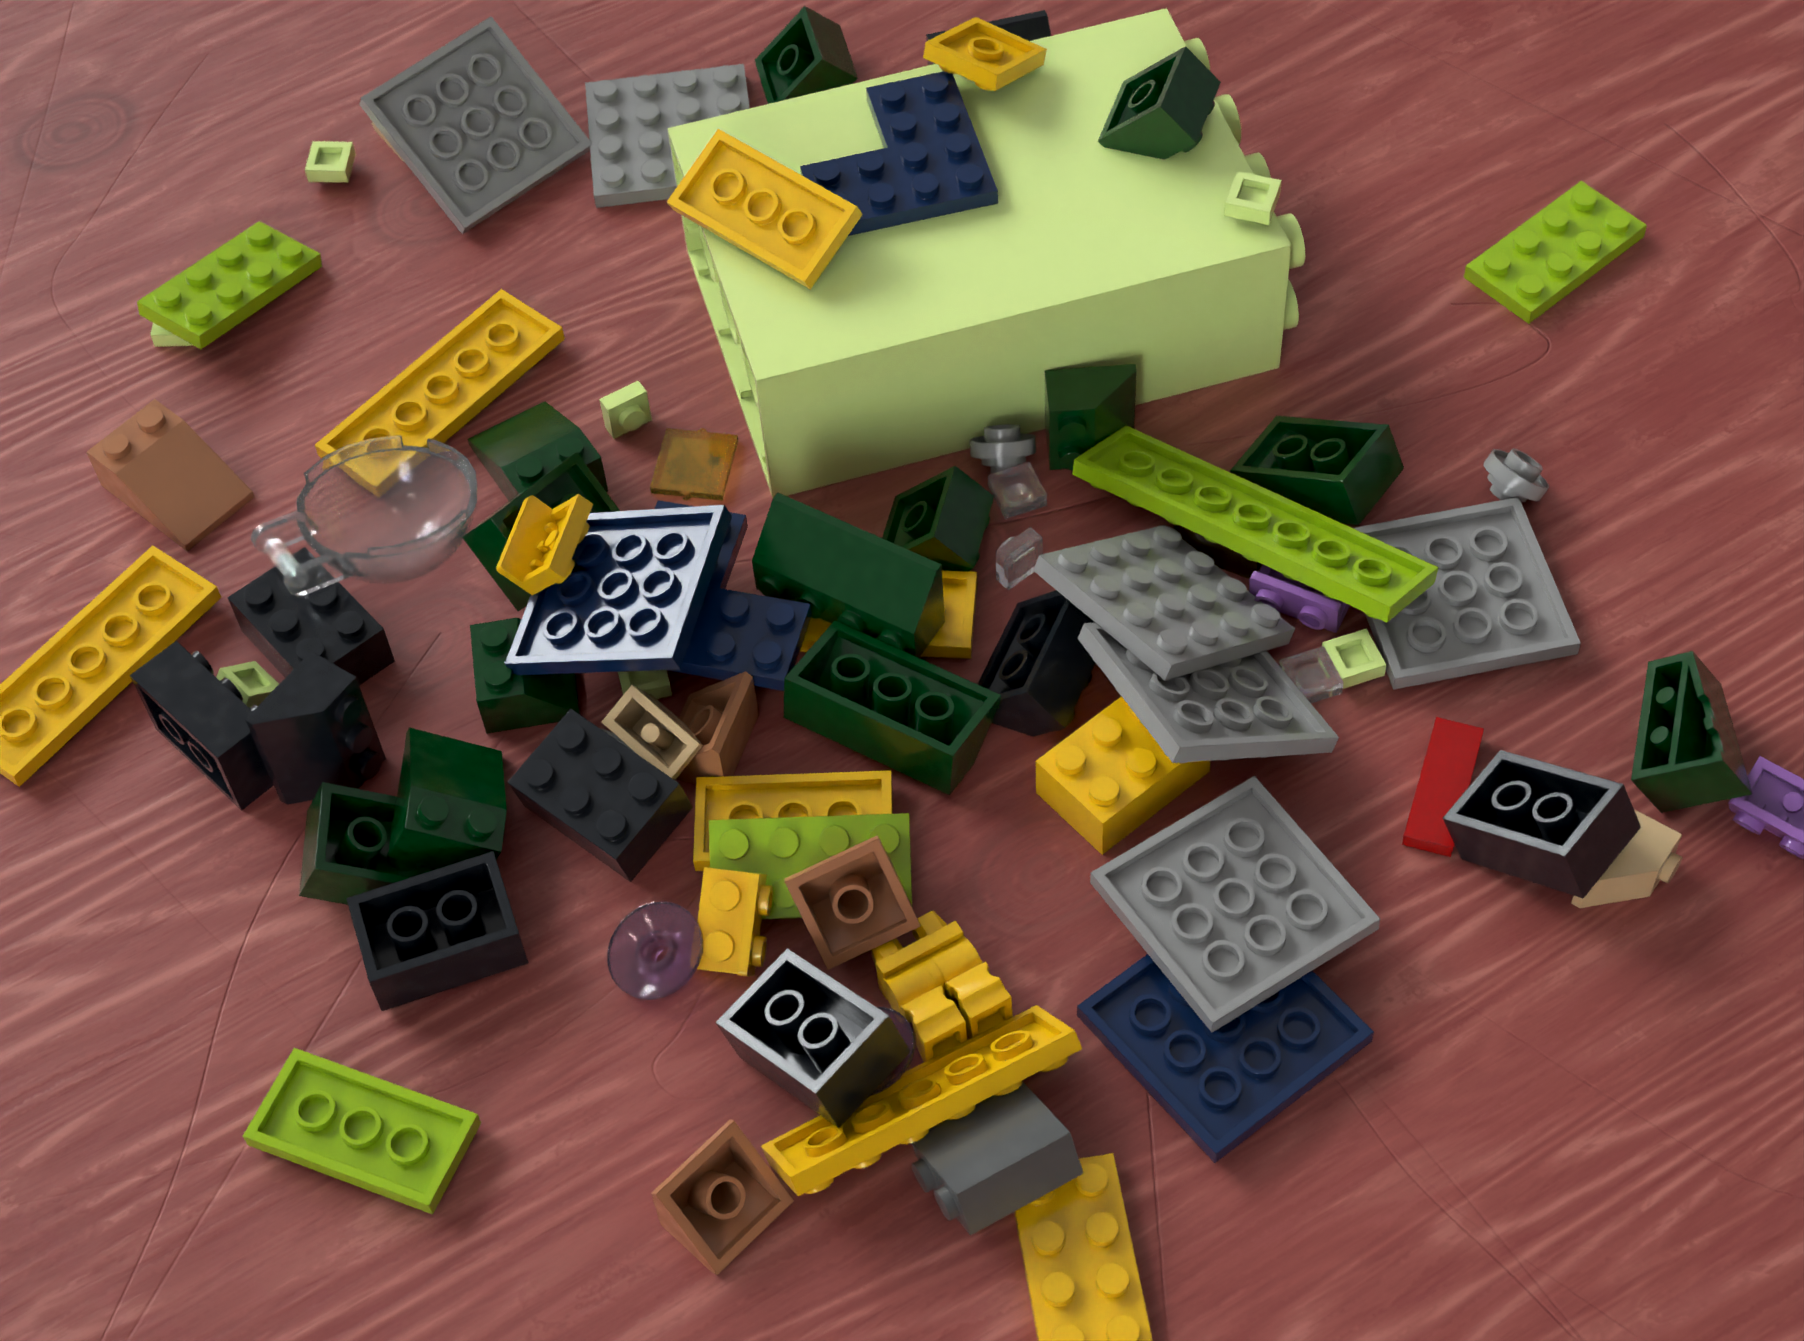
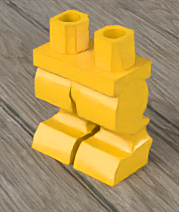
[871,911,1013,1062]

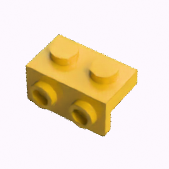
[496,494,593,595]

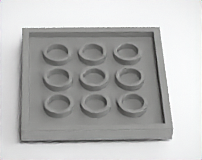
[359,16,592,234]
[585,64,750,208]
[1353,497,1581,690]
[1033,525,1295,681]
[1078,623,1339,763]
[1090,776,1380,1032]

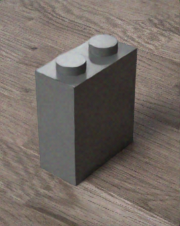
[911,1081,1083,1235]

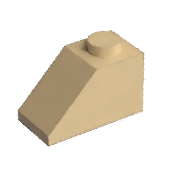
[601,685,703,780]
[1571,809,1683,908]

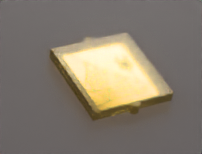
[650,428,738,501]

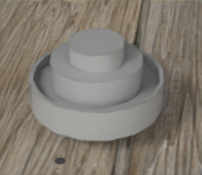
[970,424,1036,474]
[1483,448,1549,502]

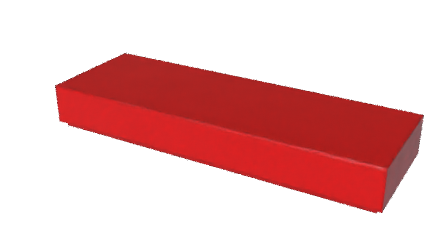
[1402,717,1484,857]

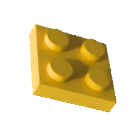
[923,17,1047,91]

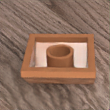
[676,671,759,784]
[784,835,921,970]
[651,1119,794,1275]

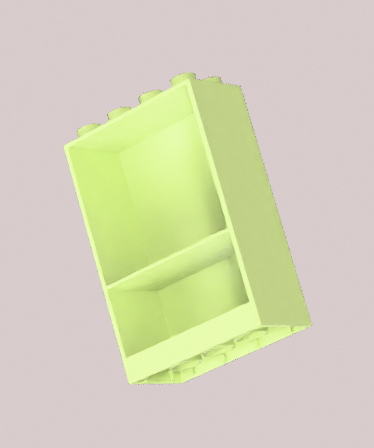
[667,8,1305,499]

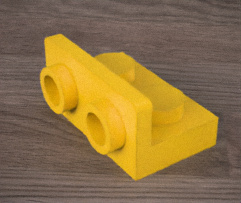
[691,867,773,977]

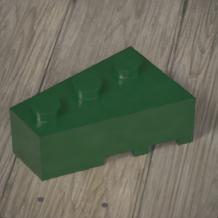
[1631,651,1753,813]

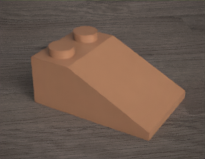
[86,399,255,551]

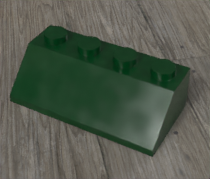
[752,492,945,658]
[783,620,1001,795]

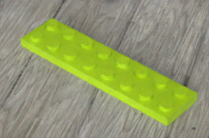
[1072,425,1438,623]

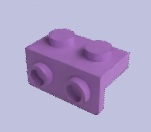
[1249,565,1350,633]
[1728,756,1804,859]

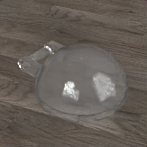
[251,436,478,596]

